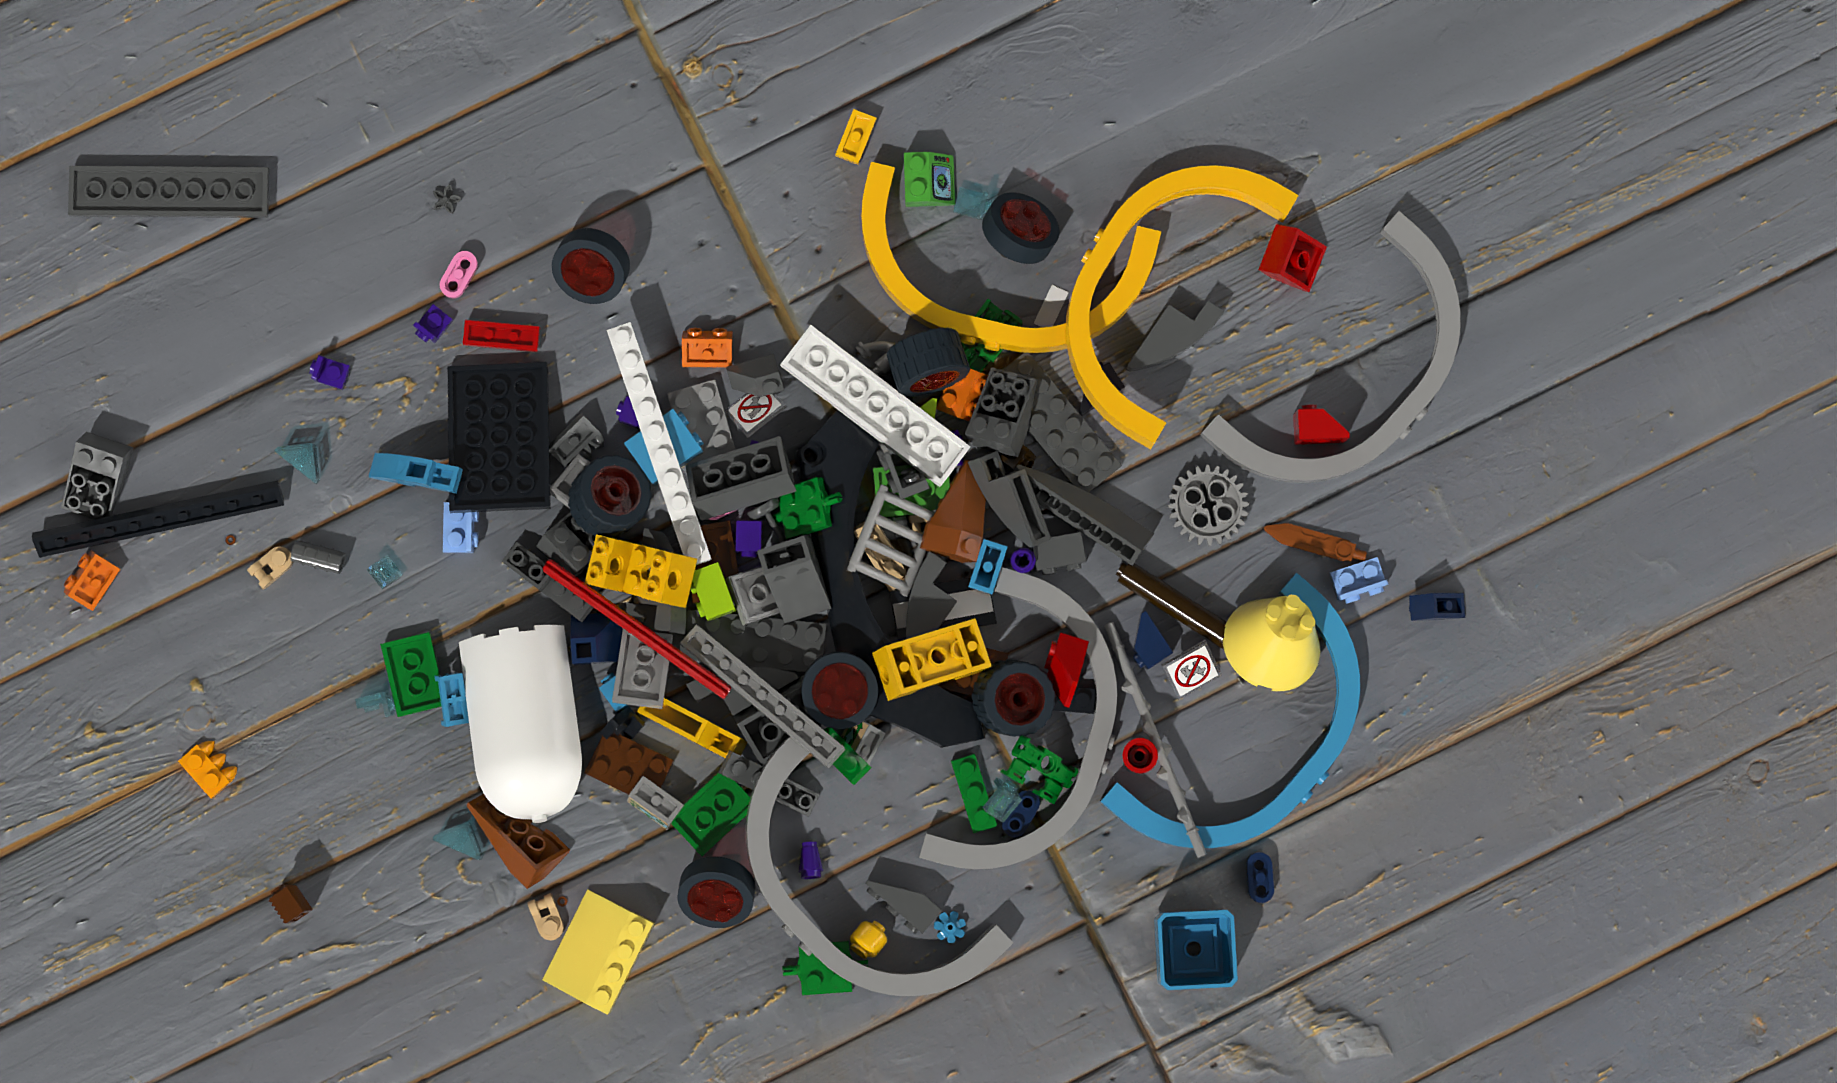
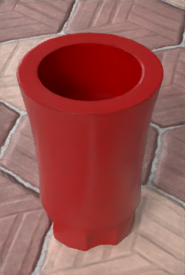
[1123,738,1158,773]

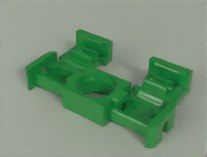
[960,299,1023,373]
[1001,735,1079,804]

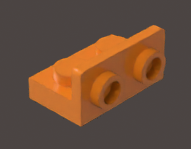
[682,328,733,367]
[63,550,120,611]

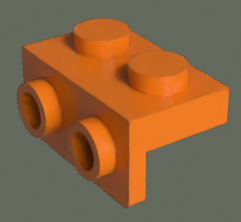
[936,369,988,422]

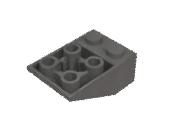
[965,368,1037,457]
[61,431,133,519]
[536,502,622,577]
[757,536,832,623]

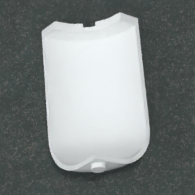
[459,625,582,823]

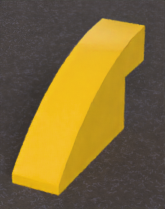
[637,698,748,758]

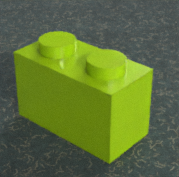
[690,562,736,621]

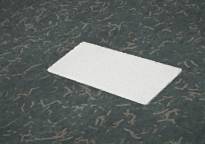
[1034,285,1068,328]

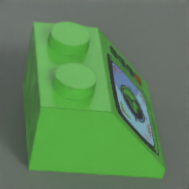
[904,152,955,207]

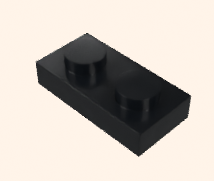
[1053,687,1096,714]

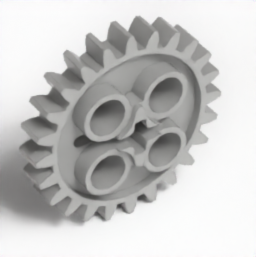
[1168,465,1249,546]

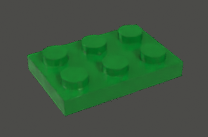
[380,632,442,717]
[671,773,750,857]

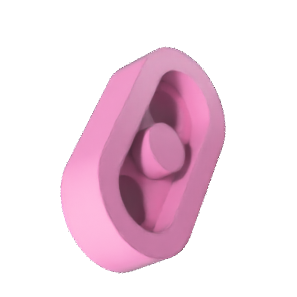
[440,251,478,299]

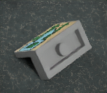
[841,721,886,778]
[627,776,684,830]

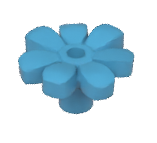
[934,911,966,943]

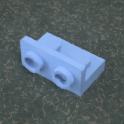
[443,502,479,553]
[1329,557,1389,604]

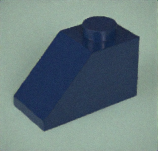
[1409,593,1465,621]
[1132,611,1173,670]

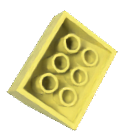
[542,889,655,1015]

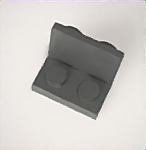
[876,442,929,499]

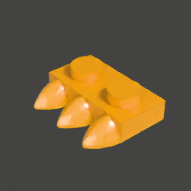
[178,741,237,799]

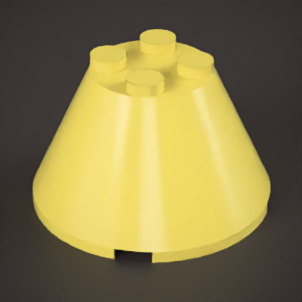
[1223,594,1320,691]

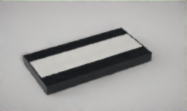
[889,577,997,642]

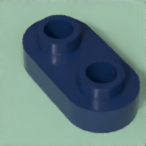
[1002,790,1040,837]
[1246,852,1274,903]

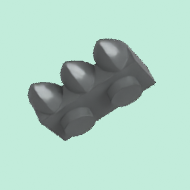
[549,413,604,468]

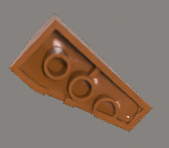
[920,460,986,563]
[467,794,570,889]

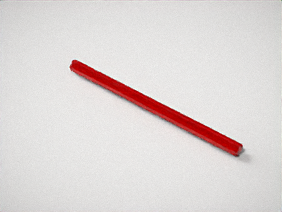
[543,559,731,699]

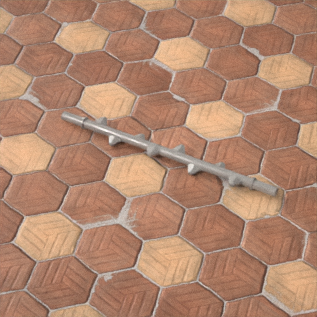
[1105,622,1207,858]

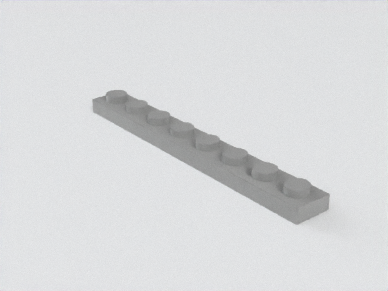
[680,624,845,769]

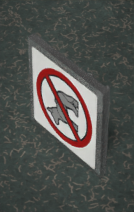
[724,393,787,438]
[1161,640,1222,700]

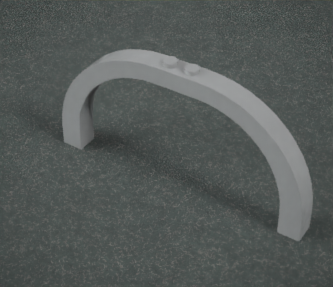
[1200,211,1460,483]
[919,567,1117,869]
[745,736,1013,996]

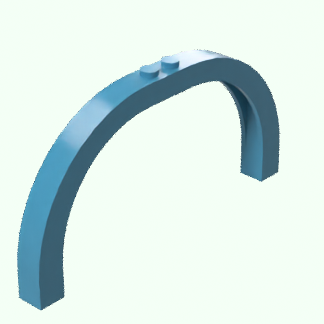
[1100,573,1360,848]

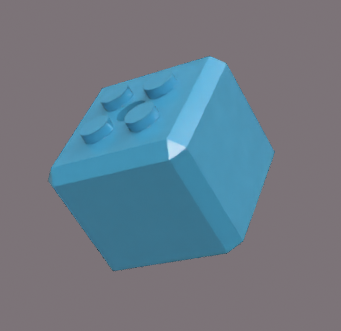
[1154,909,1238,990]

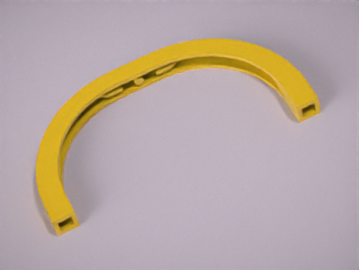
[861,162,1161,353]
[1066,165,1299,450]

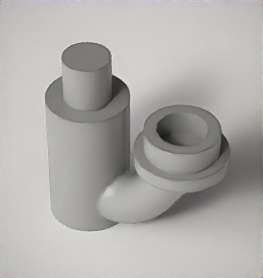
[855,341,894,376]

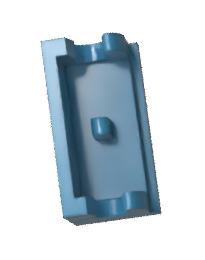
[434,672,469,727]

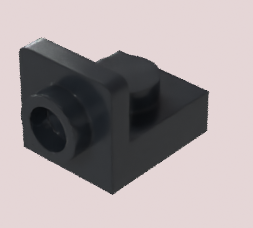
[600,706,645,740]

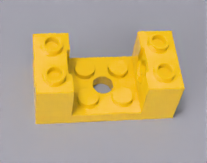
[585,534,697,608]
[872,618,991,701]

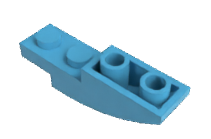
[369,453,463,494]

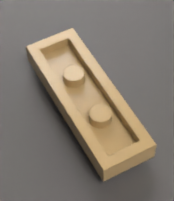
[854,522,907,592]

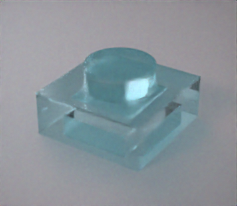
[367,555,403,589]

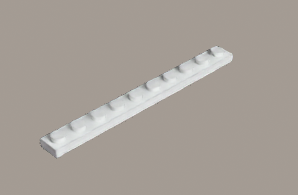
[607,322,712,565]

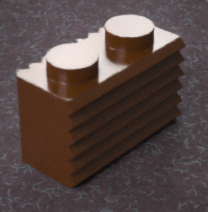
[269,884,313,923]

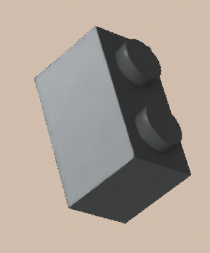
[1032,532,1086,575]

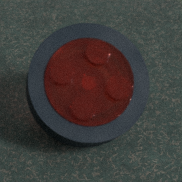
[982,192,1060,264]
[552,228,630,304]
[802,652,878,729]
[677,856,756,928]

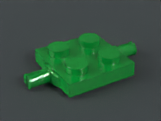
[772,477,843,540]
[782,941,868,995]

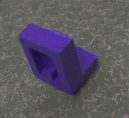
[413,304,454,343]
[309,355,351,390]

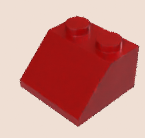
[1258,224,1327,292]
[1293,405,1350,445]
[1044,633,1089,708]

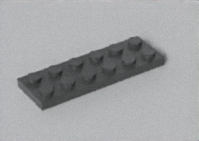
[1004,353,1122,493]

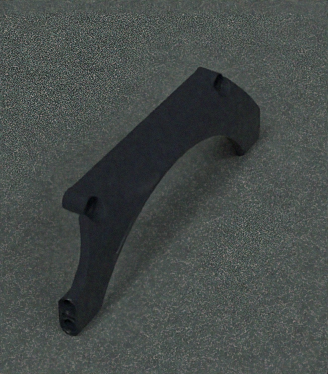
[795,374,985,748]

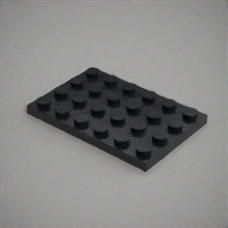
[447,362,551,513]

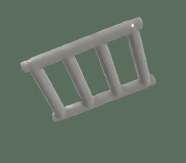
[847,484,936,597]

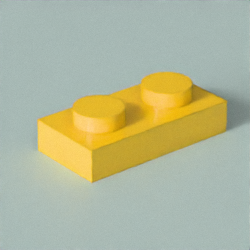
[835,109,877,165]

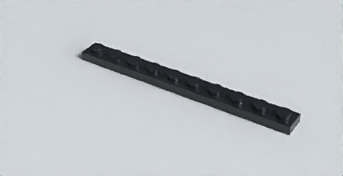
[32,480,284,558]

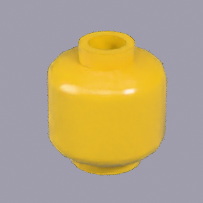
[850,921,887,959]

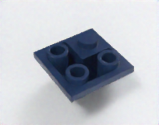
[570,613,623,665]

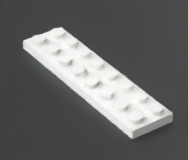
[780,325,970,487]

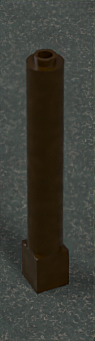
[1115,562,1226,650]

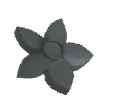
[433,184,462,214]

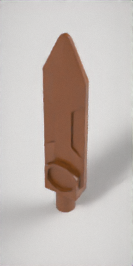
[1264,523,1367,562]

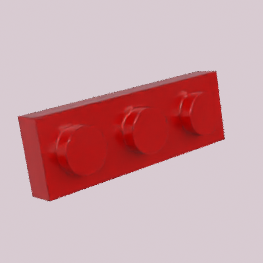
[463,320,540,352]

